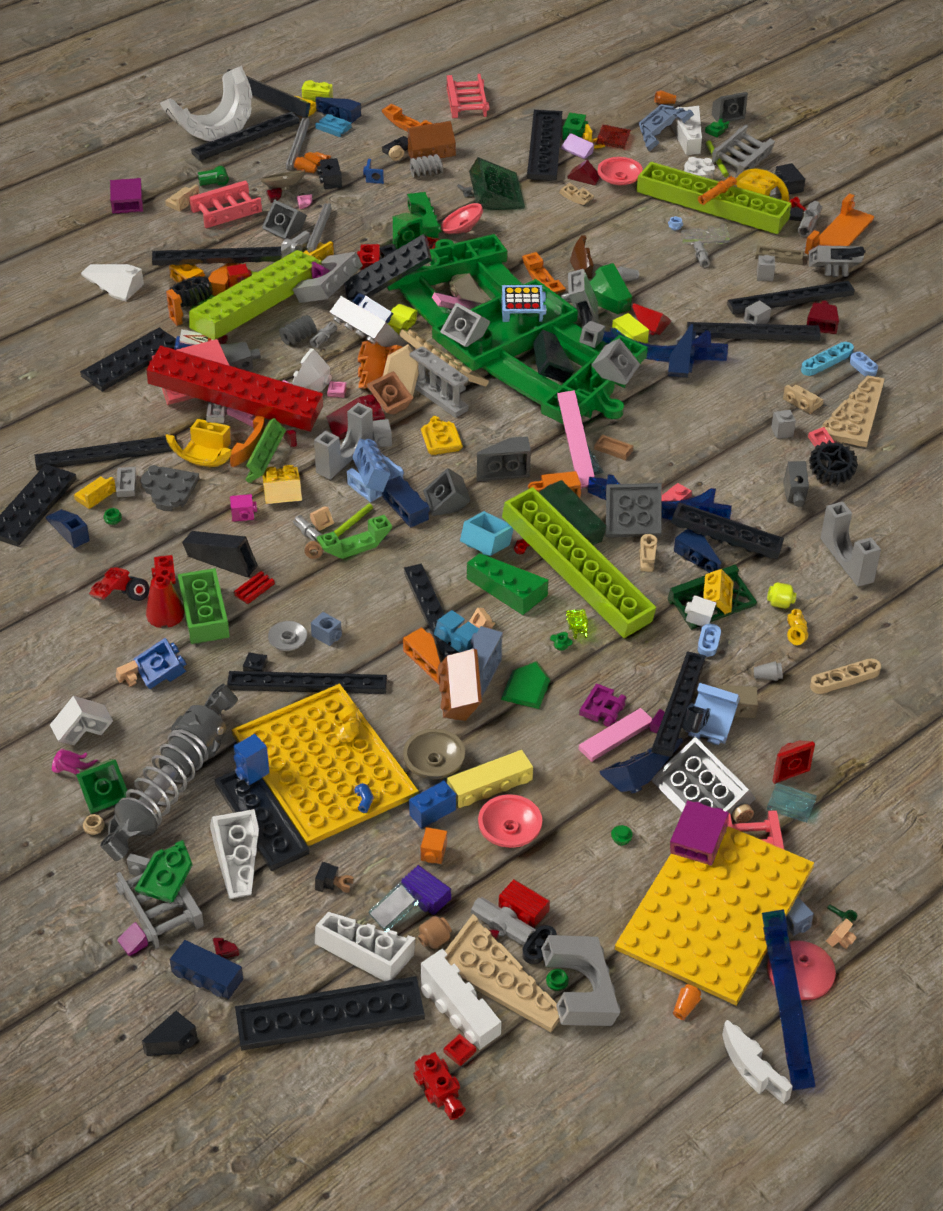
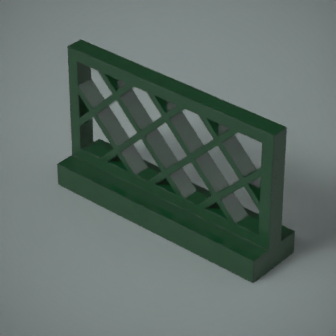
[667,565,757,630]

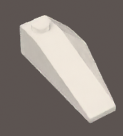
[81,264,144,302]

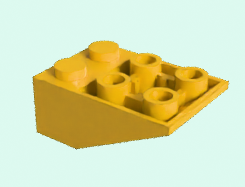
[262,465,302,504]

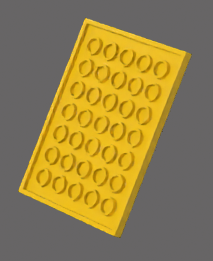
[232,684,419,846]
[615,826,814,1006]

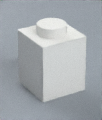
[685,595,716,627]

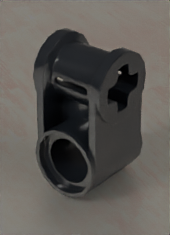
[682,703,711,733]

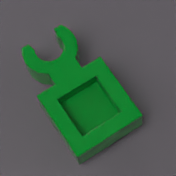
[705,118,729,138]

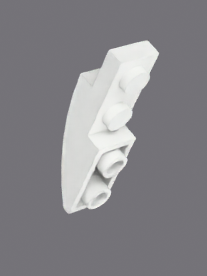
[722,1020,793,1104]

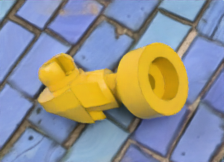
[787,609,808,645]
[336,704,360,742]

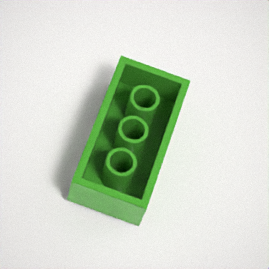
[178,568,230,644]

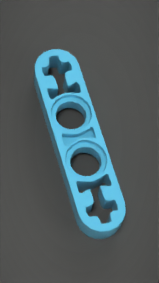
[801,342,854,376]

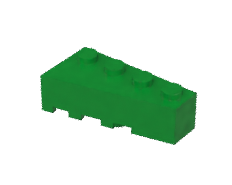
[467,553,549,615]

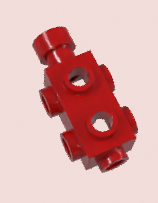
[413,1052,466,1120]

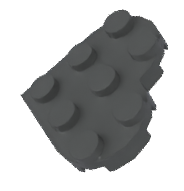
[141,465,200,511]

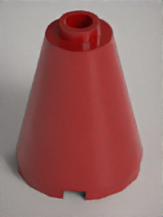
[146,575,184,628]

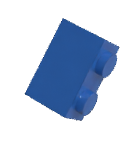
[234,734,270,785]
[409,781,456,829]

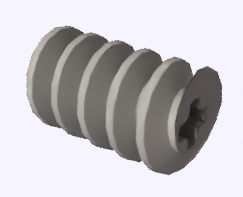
[410,154,443,178]

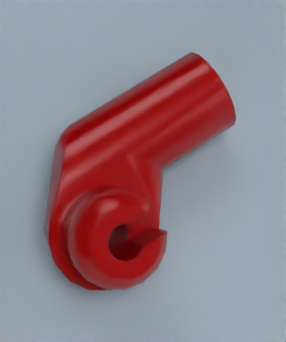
[514,538,530,555]

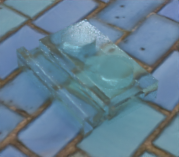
[767,783,817,823]

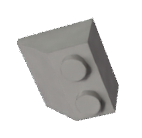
[440,302,491,347]
[592,338,640,385]

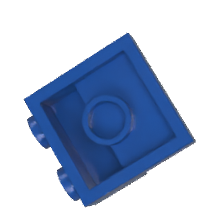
[133,638,187,689]

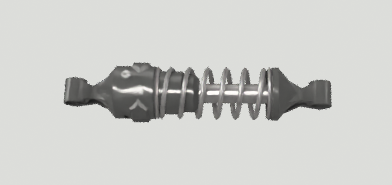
[100,684,238,861]

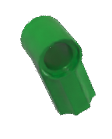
[197,166,229,186]

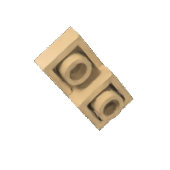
[559,183,594,205]

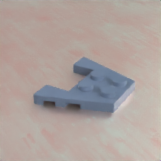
[639,104,694,151]

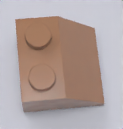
[367,371,413,415]

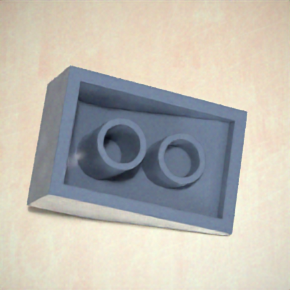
[471,626,503,697]

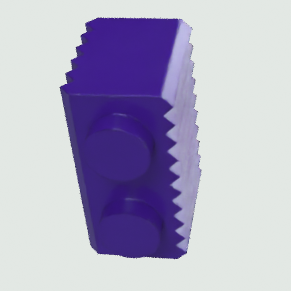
[401,865,451,915]

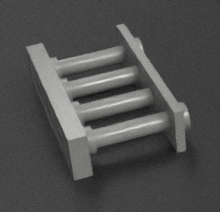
[712,125,775,177]
[409,346,469,418]
[115,872,204,949]

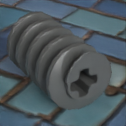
[279,315,317,345]

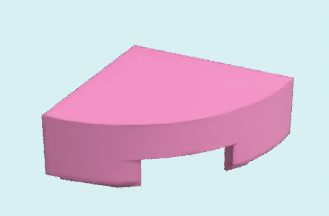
[297,194,312,209]

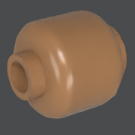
[418,916,452,950]

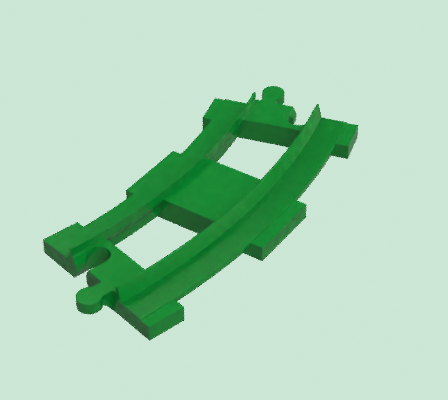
[386,234,648,424]

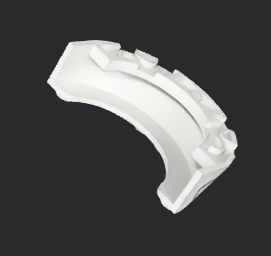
[160,66,252,141]

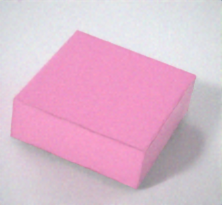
[327,381,347,398]

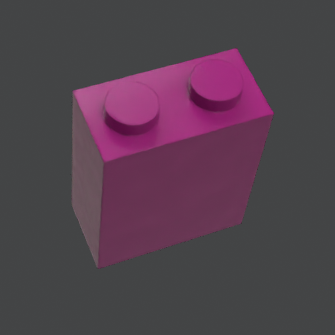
[110,178,143,214]
[670,800,729,866]

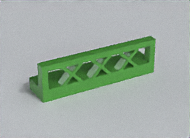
[245,418,286,483]

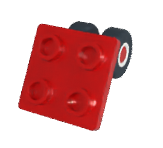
[89,567,150,601]

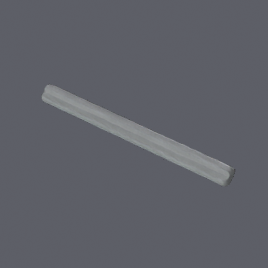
[286,117,310,170]
[306,203,332,253]

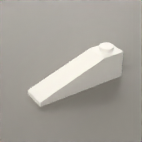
[292,348,332,392]
[210,809,259,899]

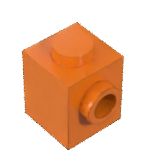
[420,827,447,864]

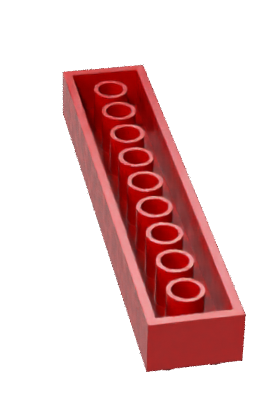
[146,345,323,432]

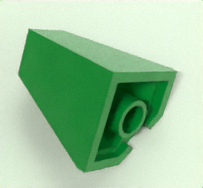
[392,212,423,249]
[589,263,632,315]

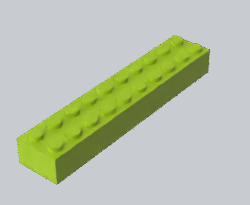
[637,162,791,234]
[189,250,322,340]
[502,487,656,638]

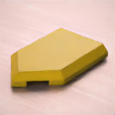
[421,416,463,455]

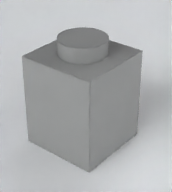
[757,255,775,281]
[744,300,771,324]
[579,321,606,348]
[771,410,796,439]
[373,419,392,448]

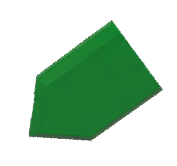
[501,661,550,709]
[135,840,193,903]

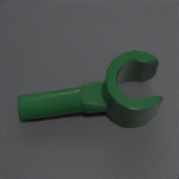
[827,904,858,923]

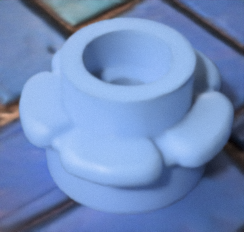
[668,216,683,230]

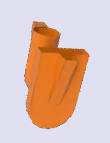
[304,152,331,166]

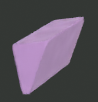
[561,134,594,159]

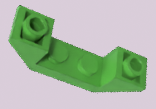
[317,515,392,559]

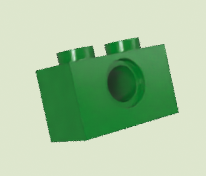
[562,112,588,141]

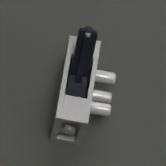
[809,245,866,277]
[562,269,599,326]

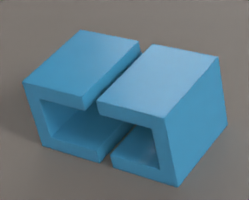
[434,610,479,652]

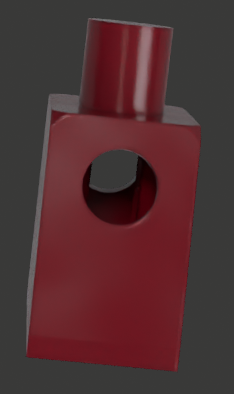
[806,301,839,335]

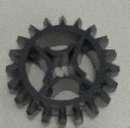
[170,276,213,308]
[809,440,858,486]

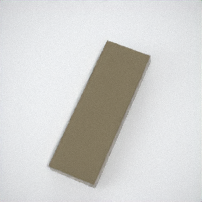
[755,245,804,265]

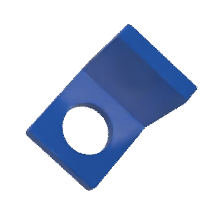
[363,159,384,184]

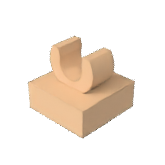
[310,506,334,531]
[469,608,495,629]
[116,660,138,687]
[826,918,857,949]

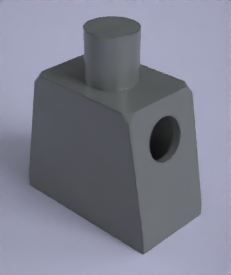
[220,342,261,371]
[783,461,809,507]

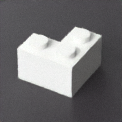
[50,696,113,746]

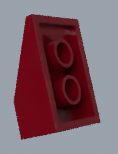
[326,394,385,440]

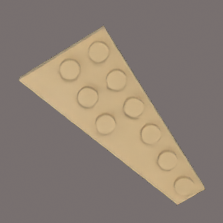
[399,329,489,387]
[818,375,885,447]
[445,914,560,1032]

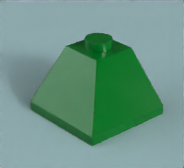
[75,759,127,814]

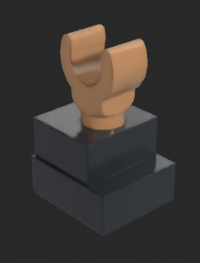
[315,862,354,893]

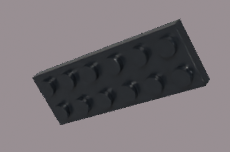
[344,234,432,302]
[80,327,176,392]
[0,464,77,547]
[671,502,784,559]
[214,770,310,871]

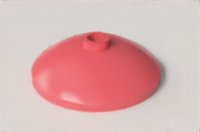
[598,157,643,186]
[441,203,483,234]
[478,795,542,848]
[767,941,836,1000]

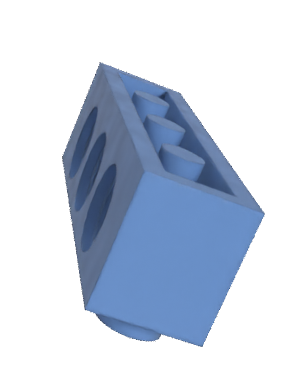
[352,439,391,492]

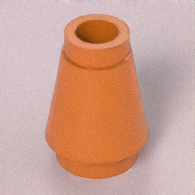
[654,90,676,105]
[294,157,317,174]
[673,984,701,1020]

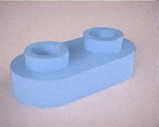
[850,352,878,377]
[698,624,721,657]

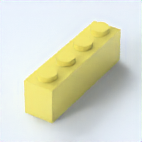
[447,750,533,809]

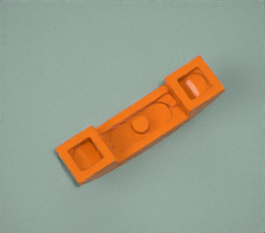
[382,104,433,132]
[522,252,566,294]
[230,416,265,467]

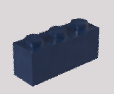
[382,476,430,528]
[169,940,243,1000]

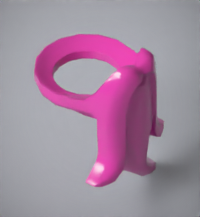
[52,749,98,778]

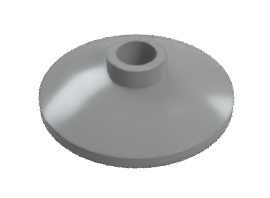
[268,621,307,651]

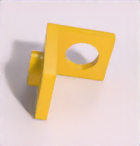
[583,124,605,149]

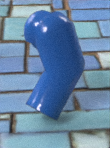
[354,783,374,813]

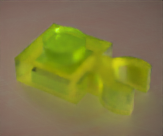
[566,609,588,639]

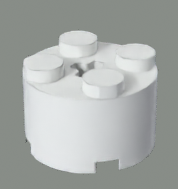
[684,157,715,180]

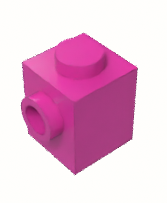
[230,494,257,522]

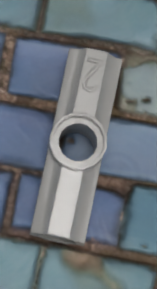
[798,201,822,238]
[281,231,311,258]
[471,897,536,946]

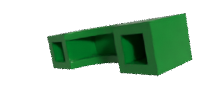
[407,192,441,239]

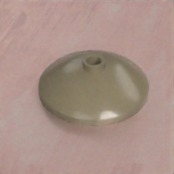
[260,170,306,191]
[403,729,465,779]

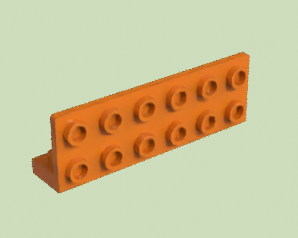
[805,193,874,255]

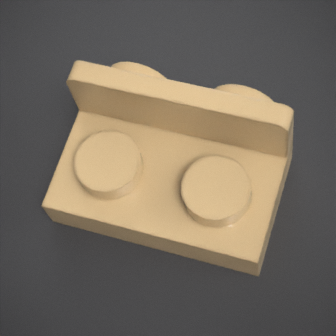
[165,184,199,212]
[783,385,824,414]

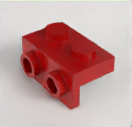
[151,555,176,584]

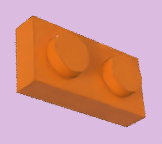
[166,289,184,326]

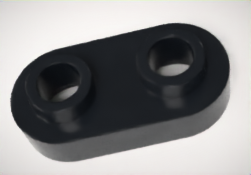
[522,925,557,964]

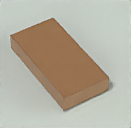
[594,435,634,460]

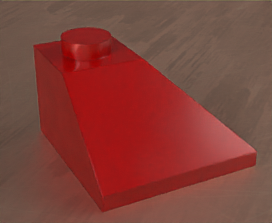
[632,303,671,336]
[772,740,815,784]

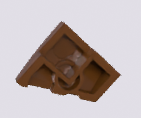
[570,235,594,279]

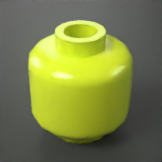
[767,582,796,609]

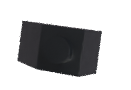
[142,1010,198,1056]

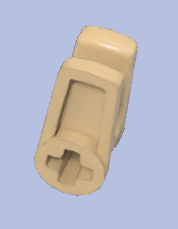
[639,534,657,572]

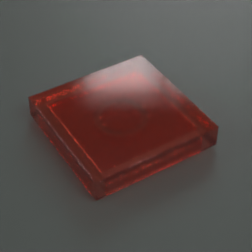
[596,124,631,149]

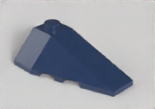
[599,738,683,794]

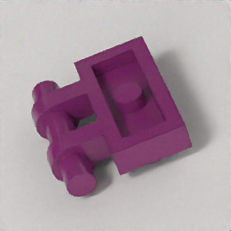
[579,683,627,727]

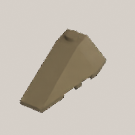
[450,273,486,304]

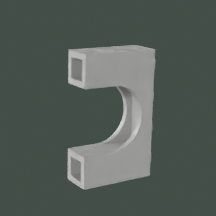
[293,252,363,303]
[314,403,373,479]
[820,501,881,587]
[541,935,620,1026]

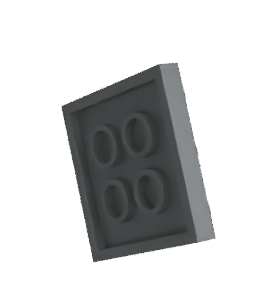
[606,483,662,537]

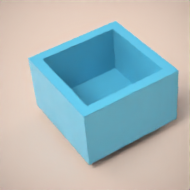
[460,511,514,556]

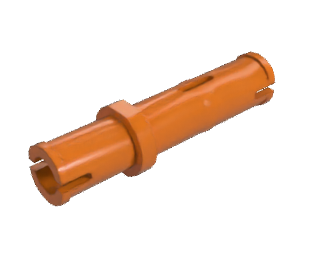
[698,176,737,205]

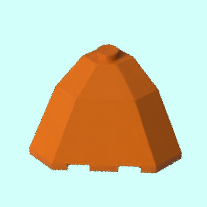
[358,341,413,389]

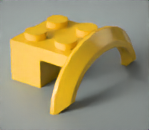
[736,168,789,202]
[166,419,232,467]

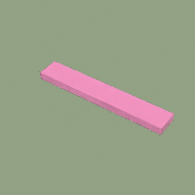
[557,390,596,489]

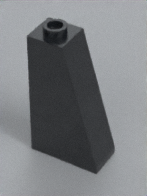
[533,330,575,383]
[182,531,258,577]

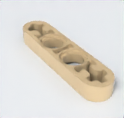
[810,658,881,694]

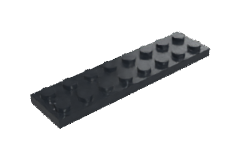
[527,110,563,181]
[235,976,425,1051]

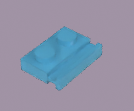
[315,114,352,137]

